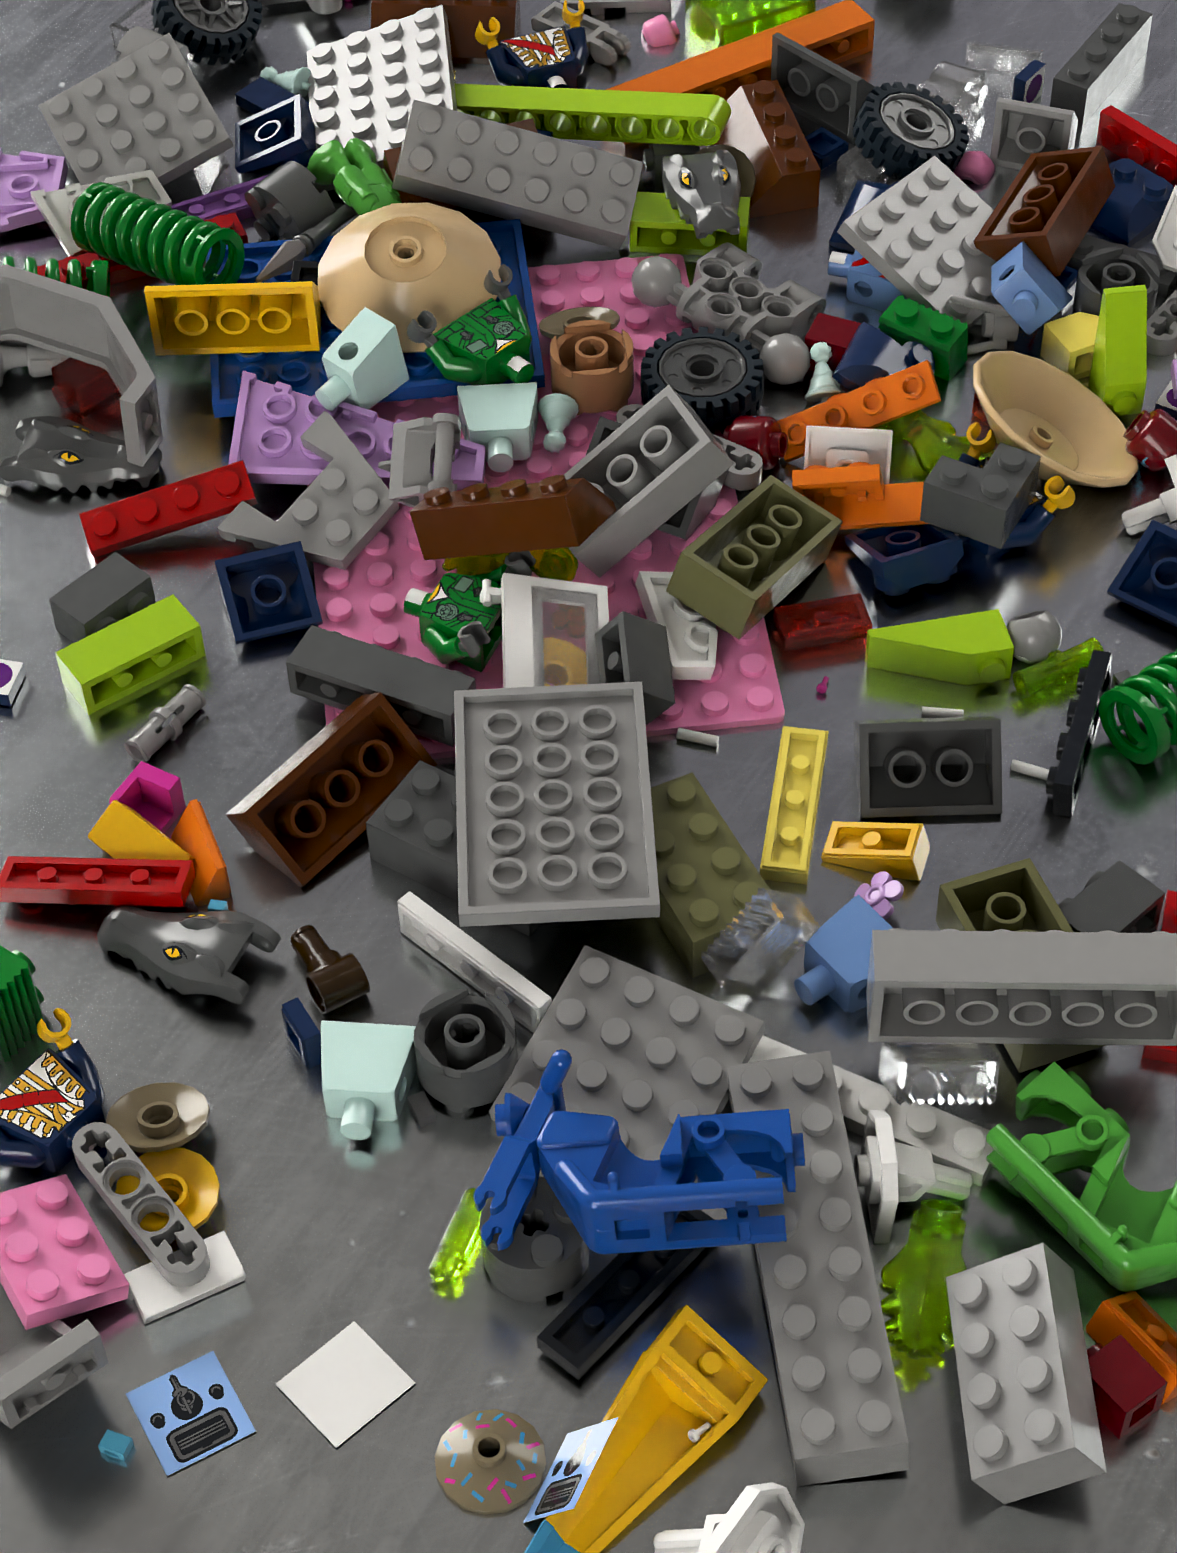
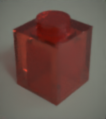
[51,358,121,419]

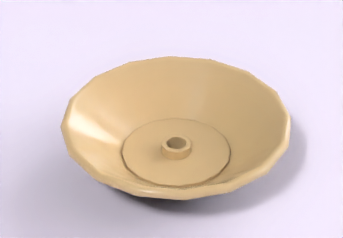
[318,202,501,353]
[973,351,1139,488]

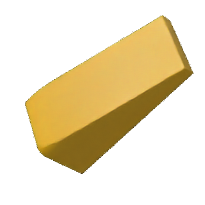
[88,800,194,860]
[821,821,930,880]

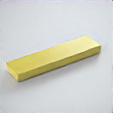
[760,726,829,885]

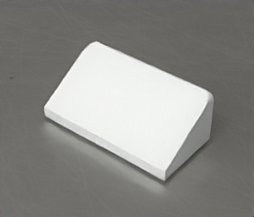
[124,1231,246,1324]

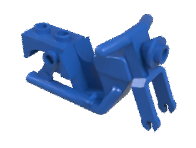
[473,1049,805,1254]

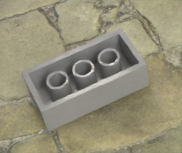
[564,385,734,578]
[945,1243,1106,1504]

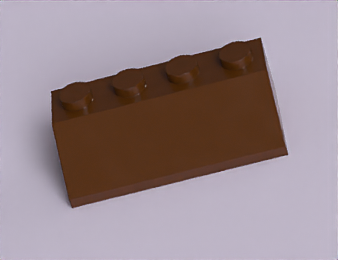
[371,0,521,65]
[712,80,820,218]
[973,146,1115,277]
[409,475,616,560]
[226,692,437,886]

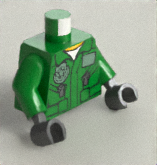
[407,264,534,385]
[404,551,536,672]

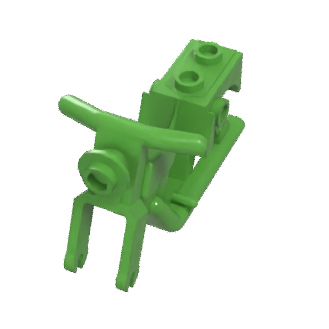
[986,1061,1177,1292]

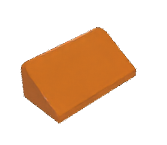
[171,799,231,906]
[1086,1291,1177,1405]

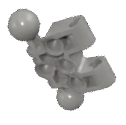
[631,242,826,386]

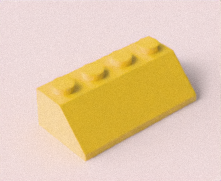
[144,281,322,356]

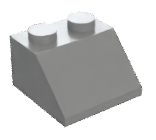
[990,97,1078,170]

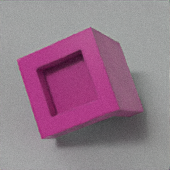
[109,761,186,834]

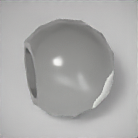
[1007,610,1062,664]

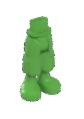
[307,138,402,215]

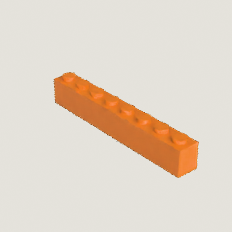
[606,0,875,145]

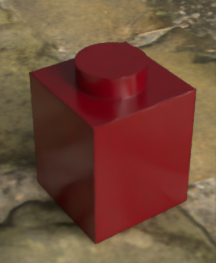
[805,312,861,373]
[1087,1334,1168,1440]

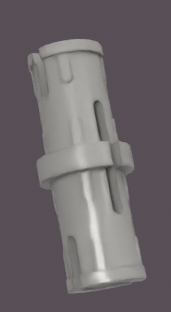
[124,684,206,763]

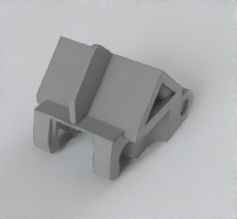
[378,413,461,508]

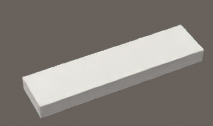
[397,891,552,1033]

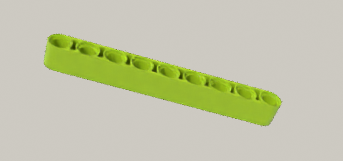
[455,84,731,146]

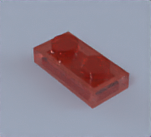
[774,593,872,651]

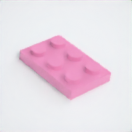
[0,1174,129,1330]

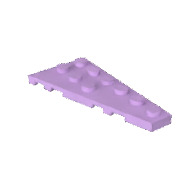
[228,370,487,490]

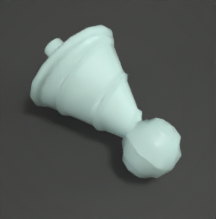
[259,66,312,98]
[805,342,845,403]
[537,393,579,453]

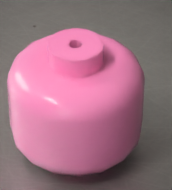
[641,14,680,47]
[953,151,995,185]

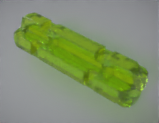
[429,1188,487,1287]

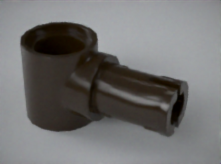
[290,925,370,1015]

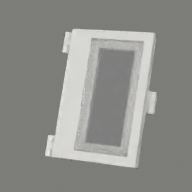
[480,573,609,688]

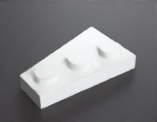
[30,170,172,257]
[635,571,718,680]

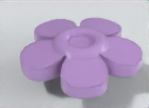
[854,871,904,920]

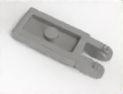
[531,1,631,67]

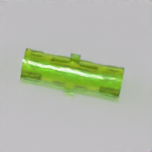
[1012,637,1104,699]

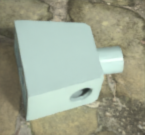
[315,307,409,411]
[457,382,538,472]
[321,1020,417,1140]

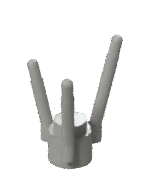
[949,295,1019,355]

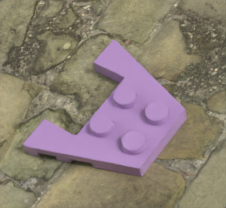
[0,148,68,233]

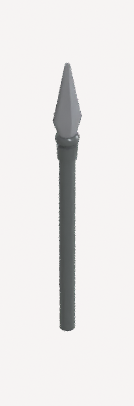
[255,204,357,283]

